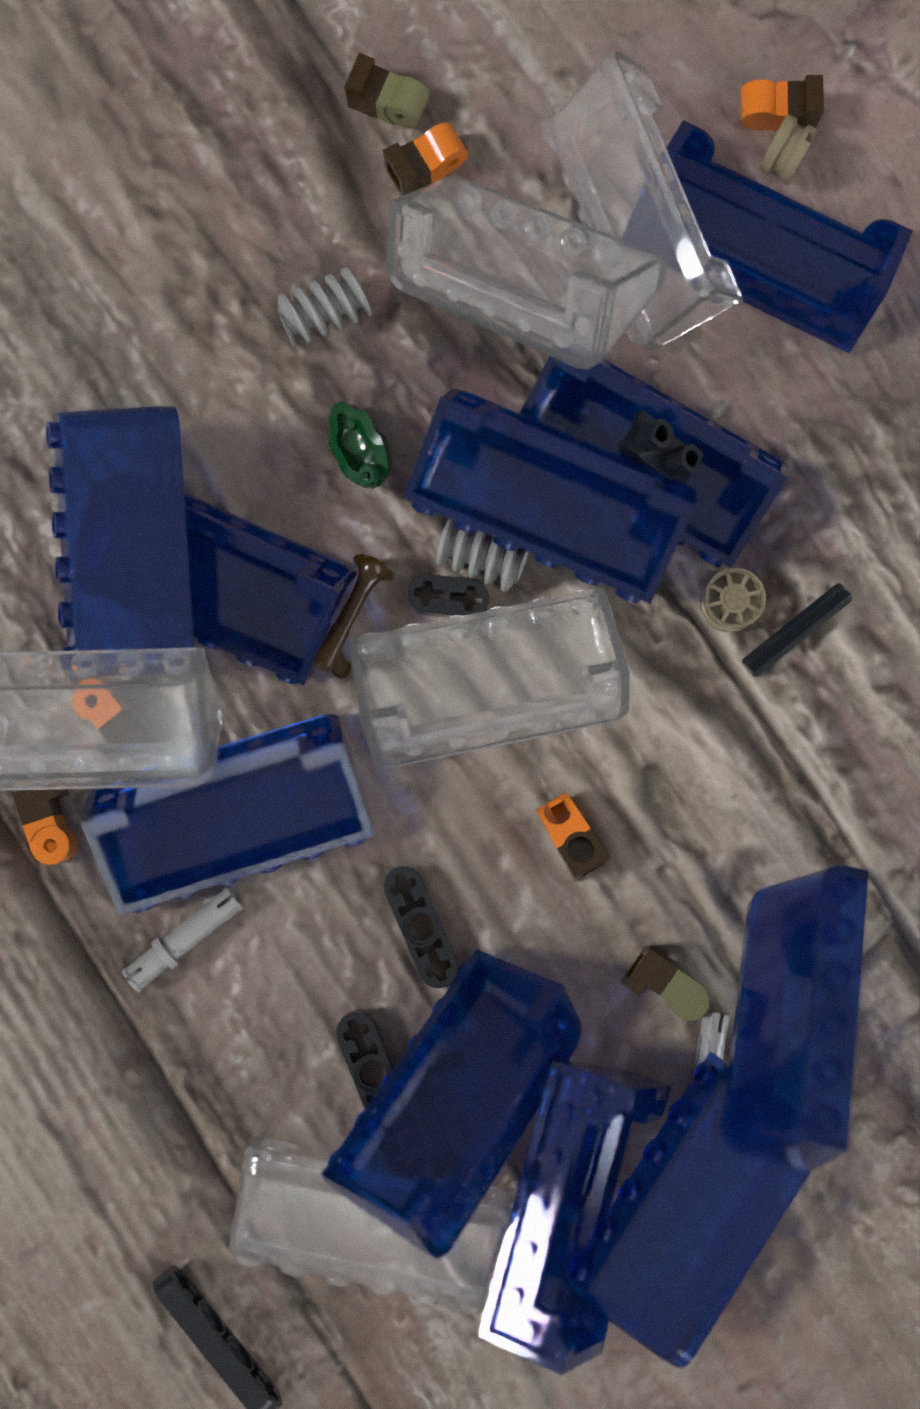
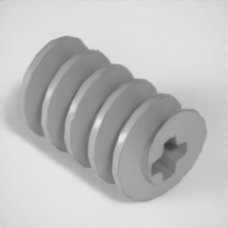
[277,267,372,349]
[436,512,533,593]

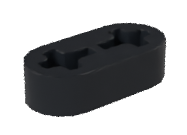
[408,574,489,621]

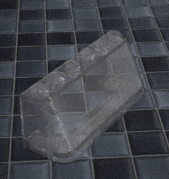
[547,51,743,350]
[386,175,669,369]
[348,587,630,768]
[0,647,223,791]
[229,1136,516,1314]

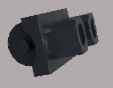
[618,410,703,492]

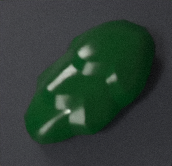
[328,401,392,489]

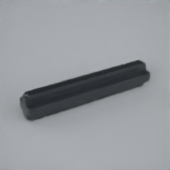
[742,583,853,677]

